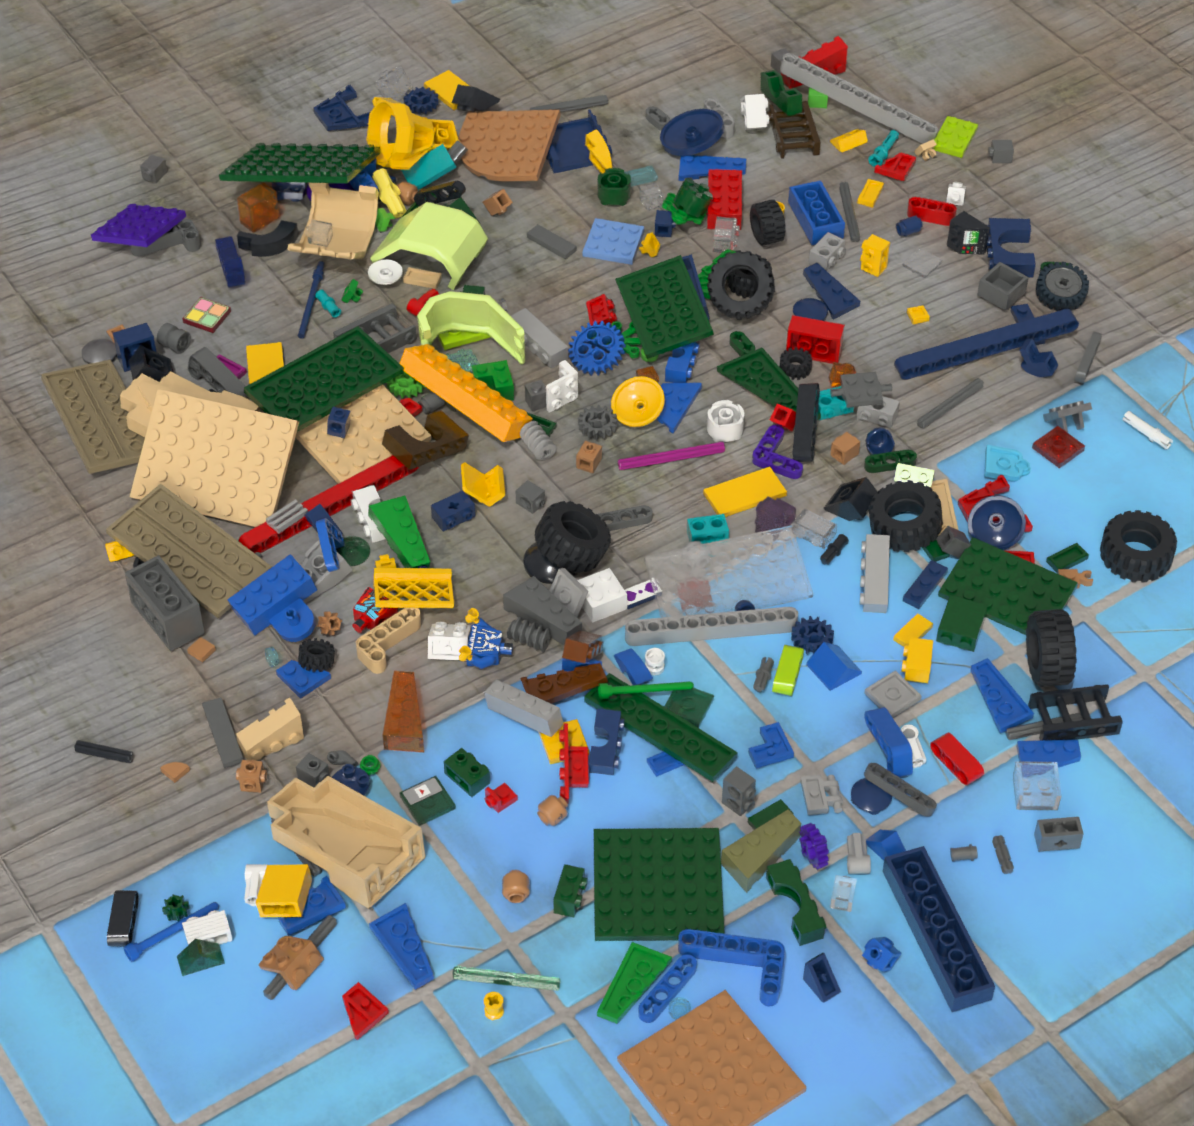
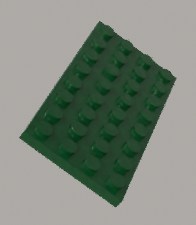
[244,326,404,432]

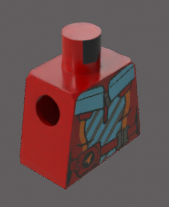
[352,587,398,633]

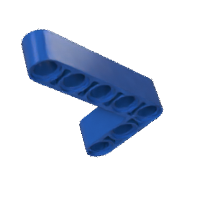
[678,929,785,1007]

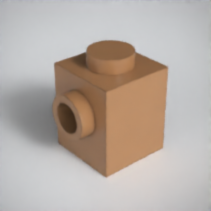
[483,188,513,216]
[831,432,860,465]
[576,441,602,473]

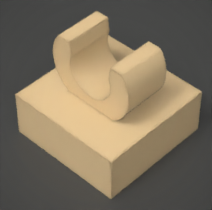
[914,139,937,161]

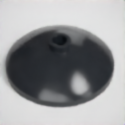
[523,542,576,584]

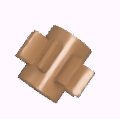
[317,611,342,636]

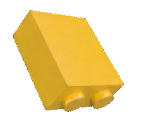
[256,864,313,917]

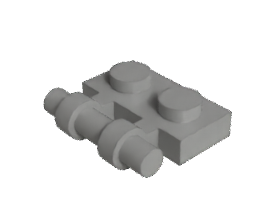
[800,775,843,815]

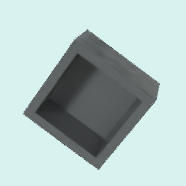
[977,262,1028,311]

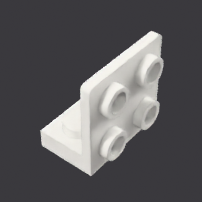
[546,360,578,413]
[428,622,471,660]

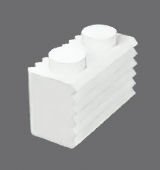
[182,910,232,953]

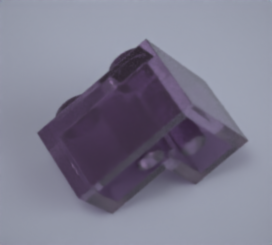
[755,496,796,543]

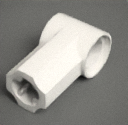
[901,725,927,768]
[244,864,268,906]

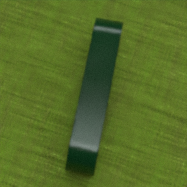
[864,450,917,473]

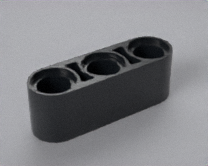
[107,890,139,947]

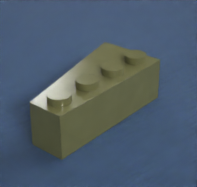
[721,809,802,893]

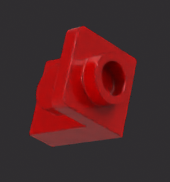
[484,783,518,813]

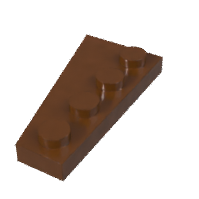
[520,663,608,704]

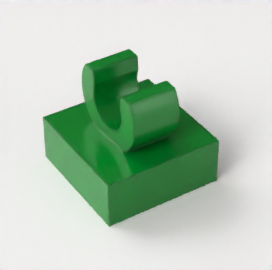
[341,279,363,303]

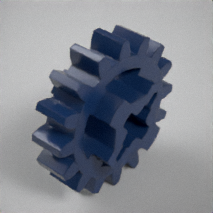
[404,86,439,115]
[791,616,834,654]

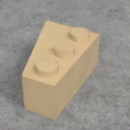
[236,697,304,760]

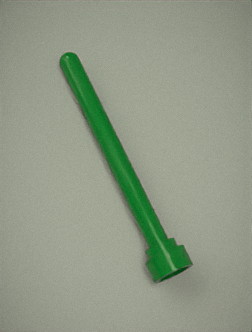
[598,681,694,700]

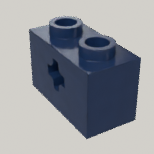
[431,490,475,532]

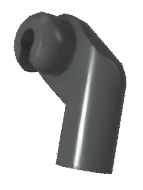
[327,750,358,767]

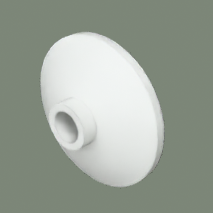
[368,260,403,285]

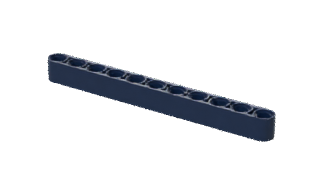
[894,309,1079,380]

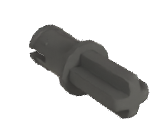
[753,657,774,692]

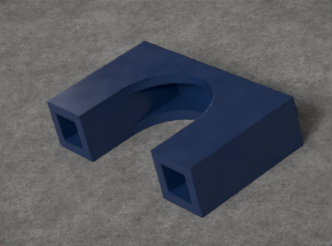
[987,218,1036,278]

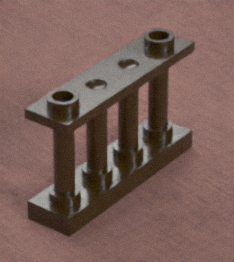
[766,101,821,159]

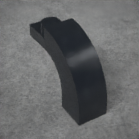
[237,220,298,257]

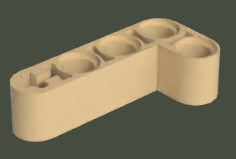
[356,608,421,674]

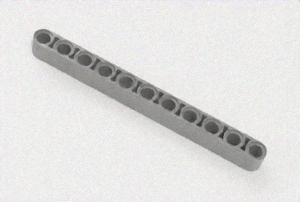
[780,53,938,144]

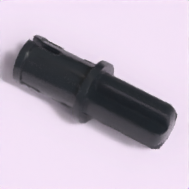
[820,534,849,565]

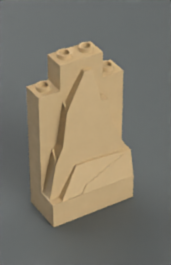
[120,371,260,437]
[267,776,425,909]

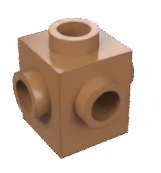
[236,760,267,793]

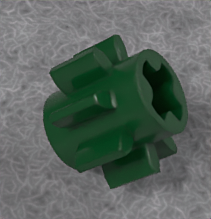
[162,894,190,921]

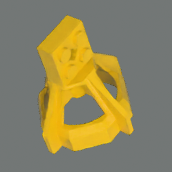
[366,97,459,170]

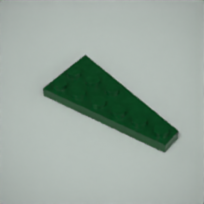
[717,348,821,420]

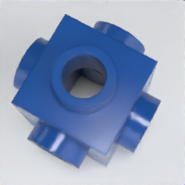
[862,937,902,972]

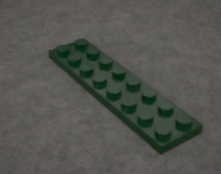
[584,673,738,782]

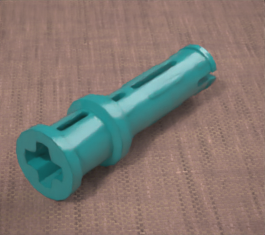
[868,130,899,167]

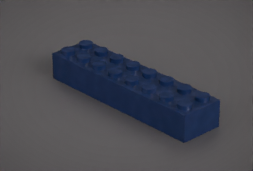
[882,846,995,1012]

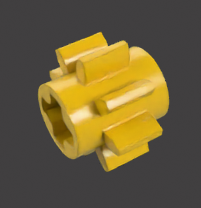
[375,554,396,568]

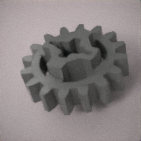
[578,405,617,439]

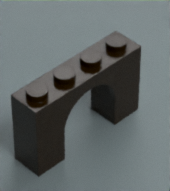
[382,410,469,470]

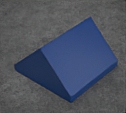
[806,642,862,691]

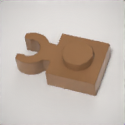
[1057,569,1093,589]

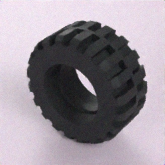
[707,250,775,320]
[869,480,943,552]
[534,501,611,573]
[1100,510,1177,583]
[1026,609,1077,687]

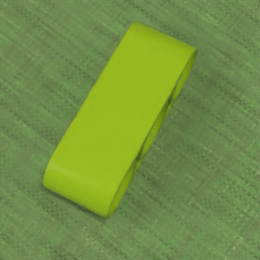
[772,644,804,696]

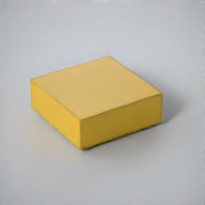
[907,305,930,324]

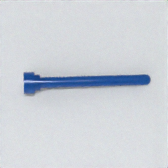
[123,902,219,962]

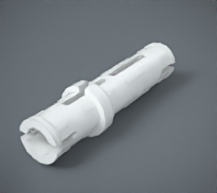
[1123,411,1173,450]

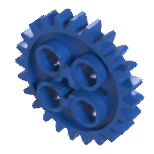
[568,321,626,376]

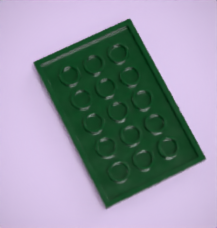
[615,255,714,359]
[938,537,1078,635]

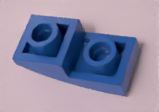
[614,648,653,685]

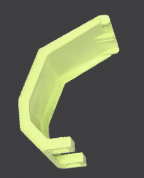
[371,202,488,290]
[417,291,525,364]

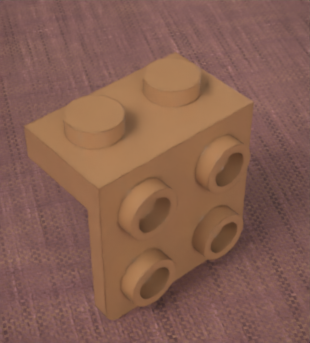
[259,935,324,990]

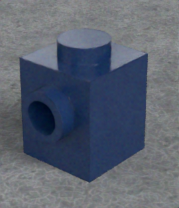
[655,210,676,237]

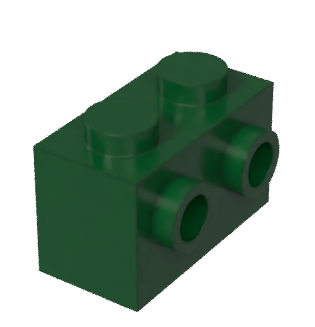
[443,748,490,797]
[553,864,588,918]

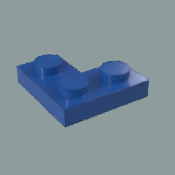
[748,722,794,769]

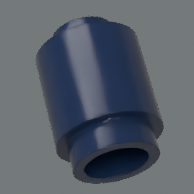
[896,216,923,236]

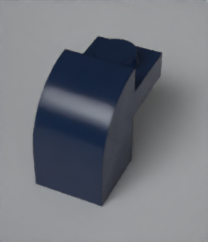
[1019,339,1059,377]

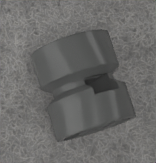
[157,323,191,353]

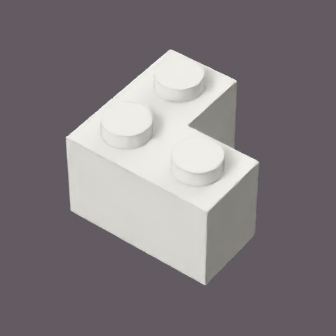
[741,94,769,130]

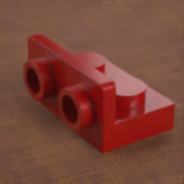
[586,294,617,326]

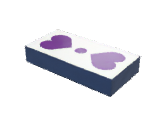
[625,579,662,609]

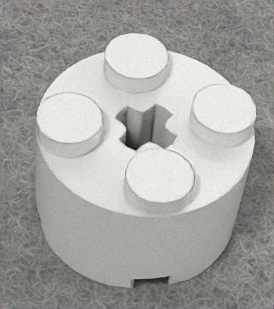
[707,400,744,442]

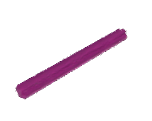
[618,442,725,470]

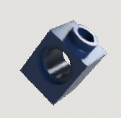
[327,407,351,438]

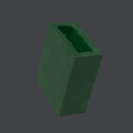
[936,595,988,652]

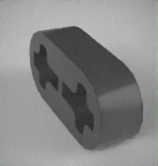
[646,106,670,130]

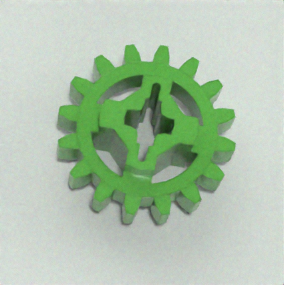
[387,372,425,398]

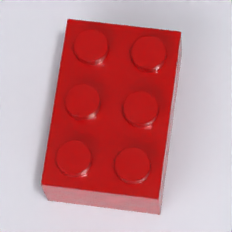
[786,315,845,365]

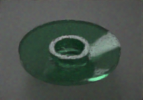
[336,536,370,566]

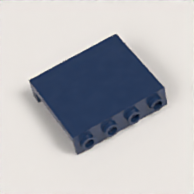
[546,109,612,174]

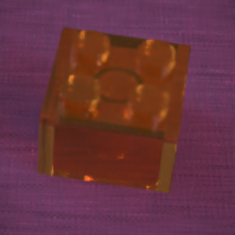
[237,182,280,233]

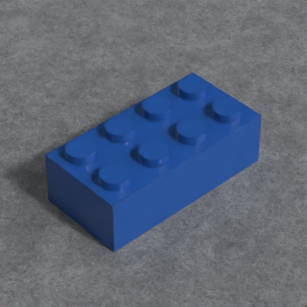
[788,180,845,245]

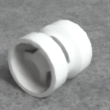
[645,648,665,676]

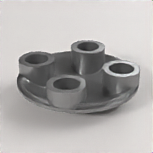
[82,339,117,363]

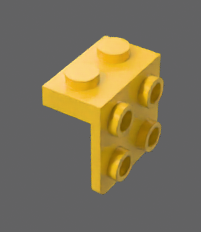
[461,462,505,507]

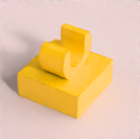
[639,232,661,257]

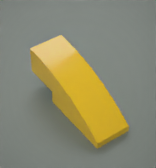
[585,129,612,174]

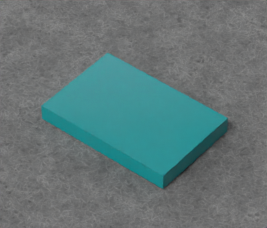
[401,144,456,190]

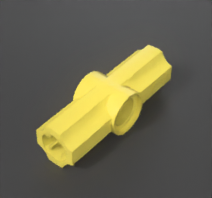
[372,168,406,219]

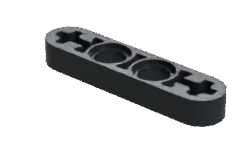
[413,181,466,206]

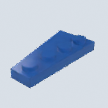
[678,155,747,181]
[970,658,1034,734]
[369,903,434,990]

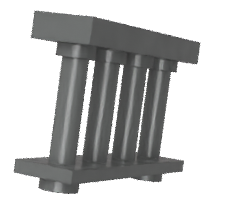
[333,303,417,353]

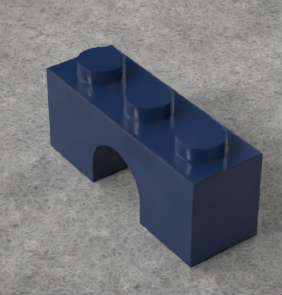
[589,709,625,775]

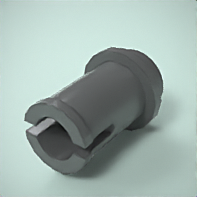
[950,844,978,861]

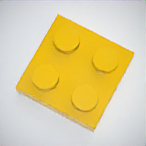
[538,719,589,765]

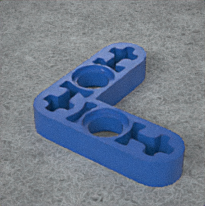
[316,518,345,572]

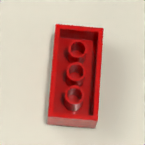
[707,169,742,230]

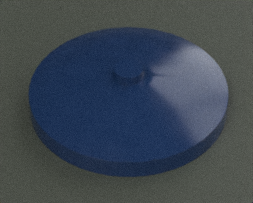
[660,109,725,156]

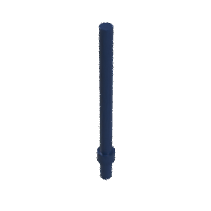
[298,261,325,339]

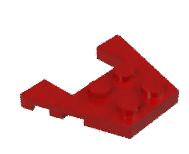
[958,475,1033,532]

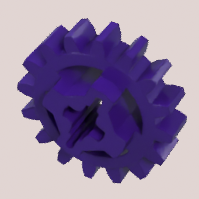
[799,823,829,870]

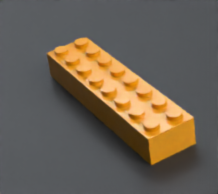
[399,344,533,442]

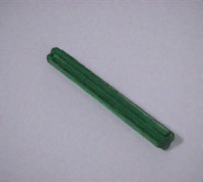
[452,966,561,991]

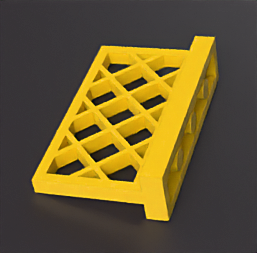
[373,568,454,608]

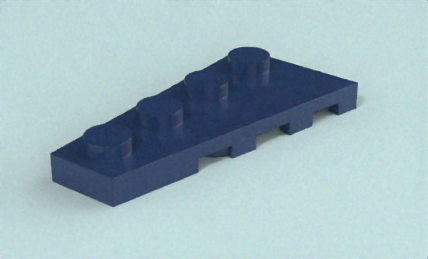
[803,263,861,320]

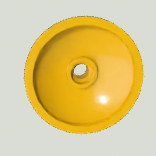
[611,377,665,427]

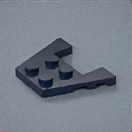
[313,85,371,131]

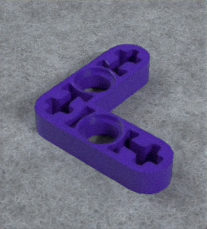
[752,425,803,479]

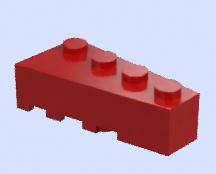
[781,36,848,89]

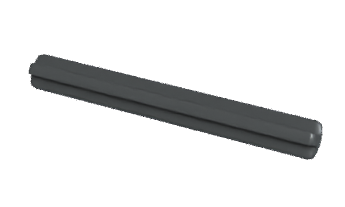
[530,95,608,112]
[839,182,860,242]
[917,378,984,428]
[263,915,337,1000]

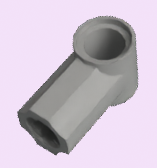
[847,833,871,874]

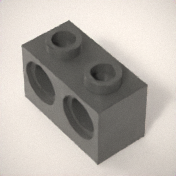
[722,766,756,817]

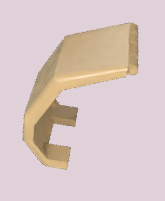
[288,183,378,259]

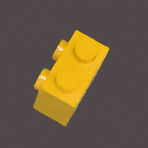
[860,234,890,277]
[901,637,933,683]

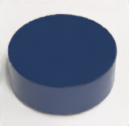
[735,600,755,611]

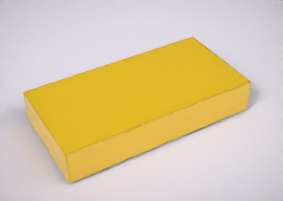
[857,179,884,208]
[893,613,933,647]

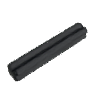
[74,740,134,763]

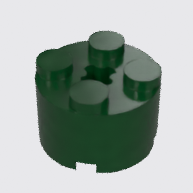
[597,168,631,206]
[674,178,713,217]

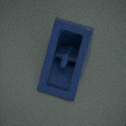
[803,953,841,1002]

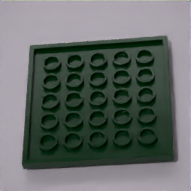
[593,828,724,941]

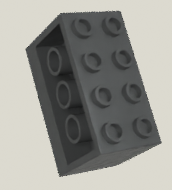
[125,555,204,652]

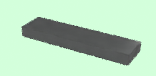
[202,698,243,768]

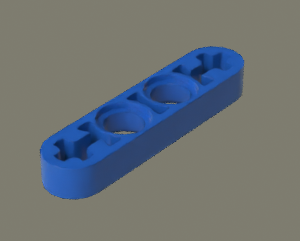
[638,955,697,1023]

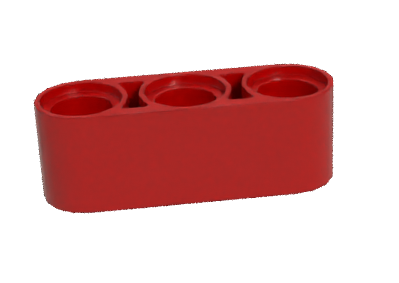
[907,197,957,226]
[930,732,984,785]

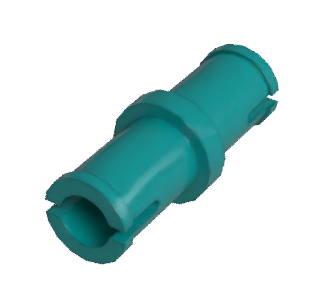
[316,289,341,318]

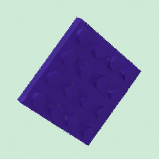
[91,204,186,247]

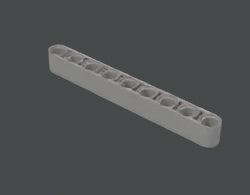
[625,607,798,646]

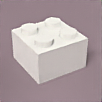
[577,568,627,623]

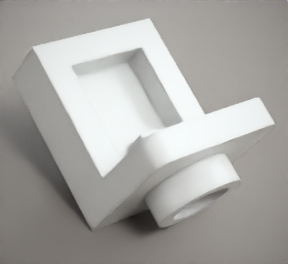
[946,182,966,205]

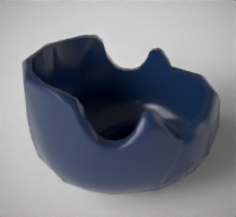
[865,427,895,455]

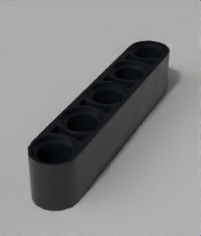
[792,383,820,462]

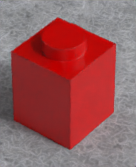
[769,404,796,432]

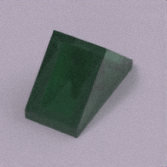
[177,938,225,976]

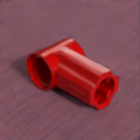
[406,288,439,317]

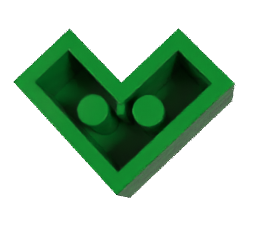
[471,360,514,401]

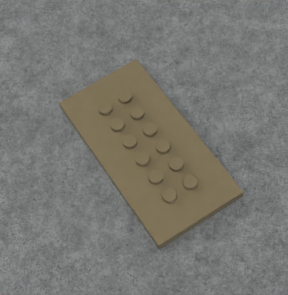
[41,360,145,474]
[106,484,272,619]

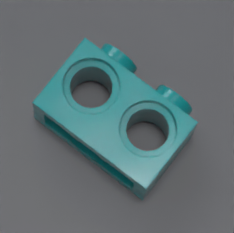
[818,386,854,420]
[687,514,729,546]

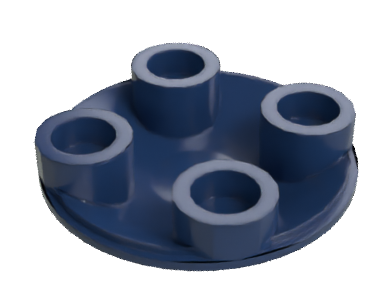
[793,298,828,321]
[332,764,370,796]
[851,778,892,815]

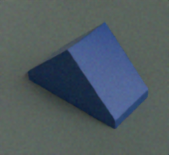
[866,829,906,861]

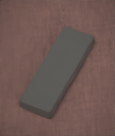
[527,224,577,259]

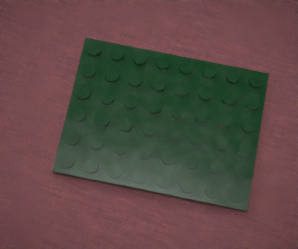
[219,143,381,183]

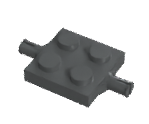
[830,372,892,407]

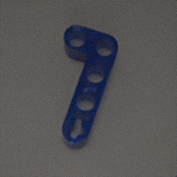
[215,236,245,288]

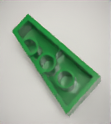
[368,495,430,568]

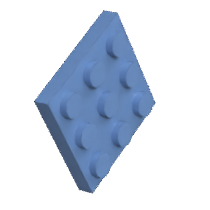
[583,218,644,265]

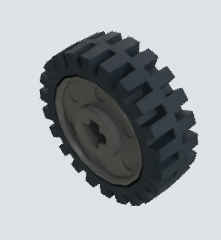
[1036,262,1089,311]

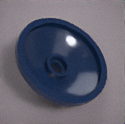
[968,495,1026,550]

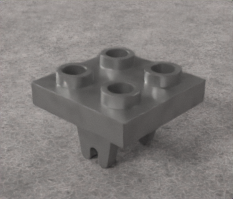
[1043,400,1092,434]

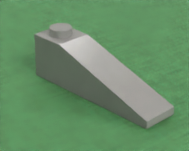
[301,540,353,604]

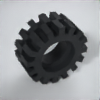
[779,347,812,380]
[298,638,335,672]

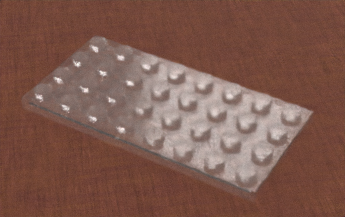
[644,525,814,618]

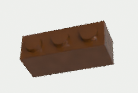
[562,630,604,663]

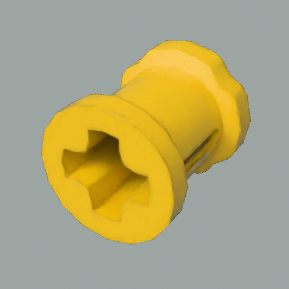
[484,992,504,1020]

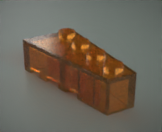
[382,671,424,753]

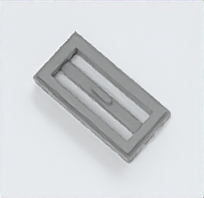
[266,499,308,534]

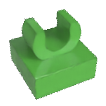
[376,208,395,232]

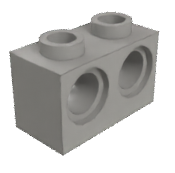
[809,232,846,271]

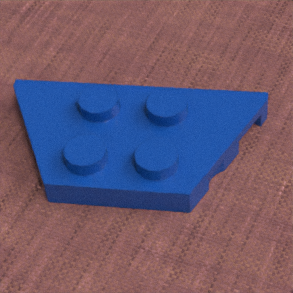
[657,383,702,434]

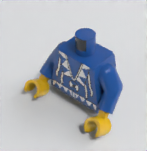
[459,608,513,669]

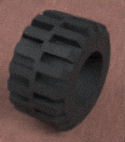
[750,199,786,246]
[728,255,772,298]

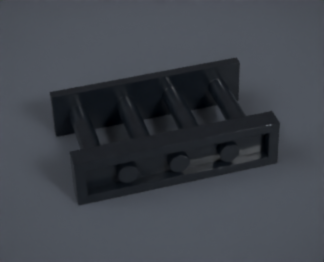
[1028,684,1123,741]

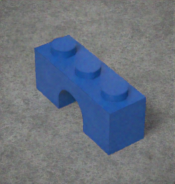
[665,341,700,383]

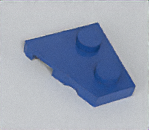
[276,660,331,699]

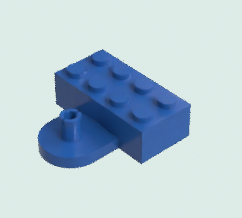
[227,554,317,642]

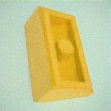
[830,129,868,152]

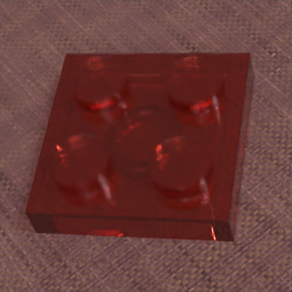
[1032,426,1085,468]

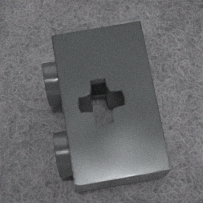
[1034,817,1084,851]

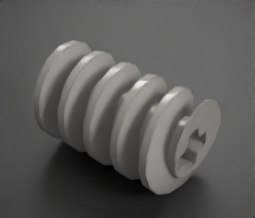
[520,421,557,460]

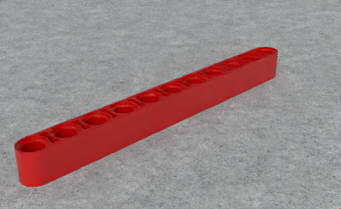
[238,455,419,553]

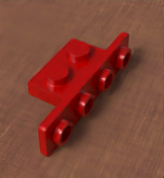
[559,723,589,804]

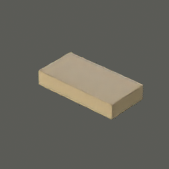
[403,267,442,289]

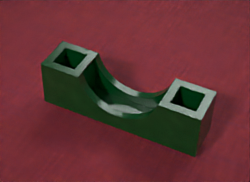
[761,70,802,116]
[766,859,826,946]

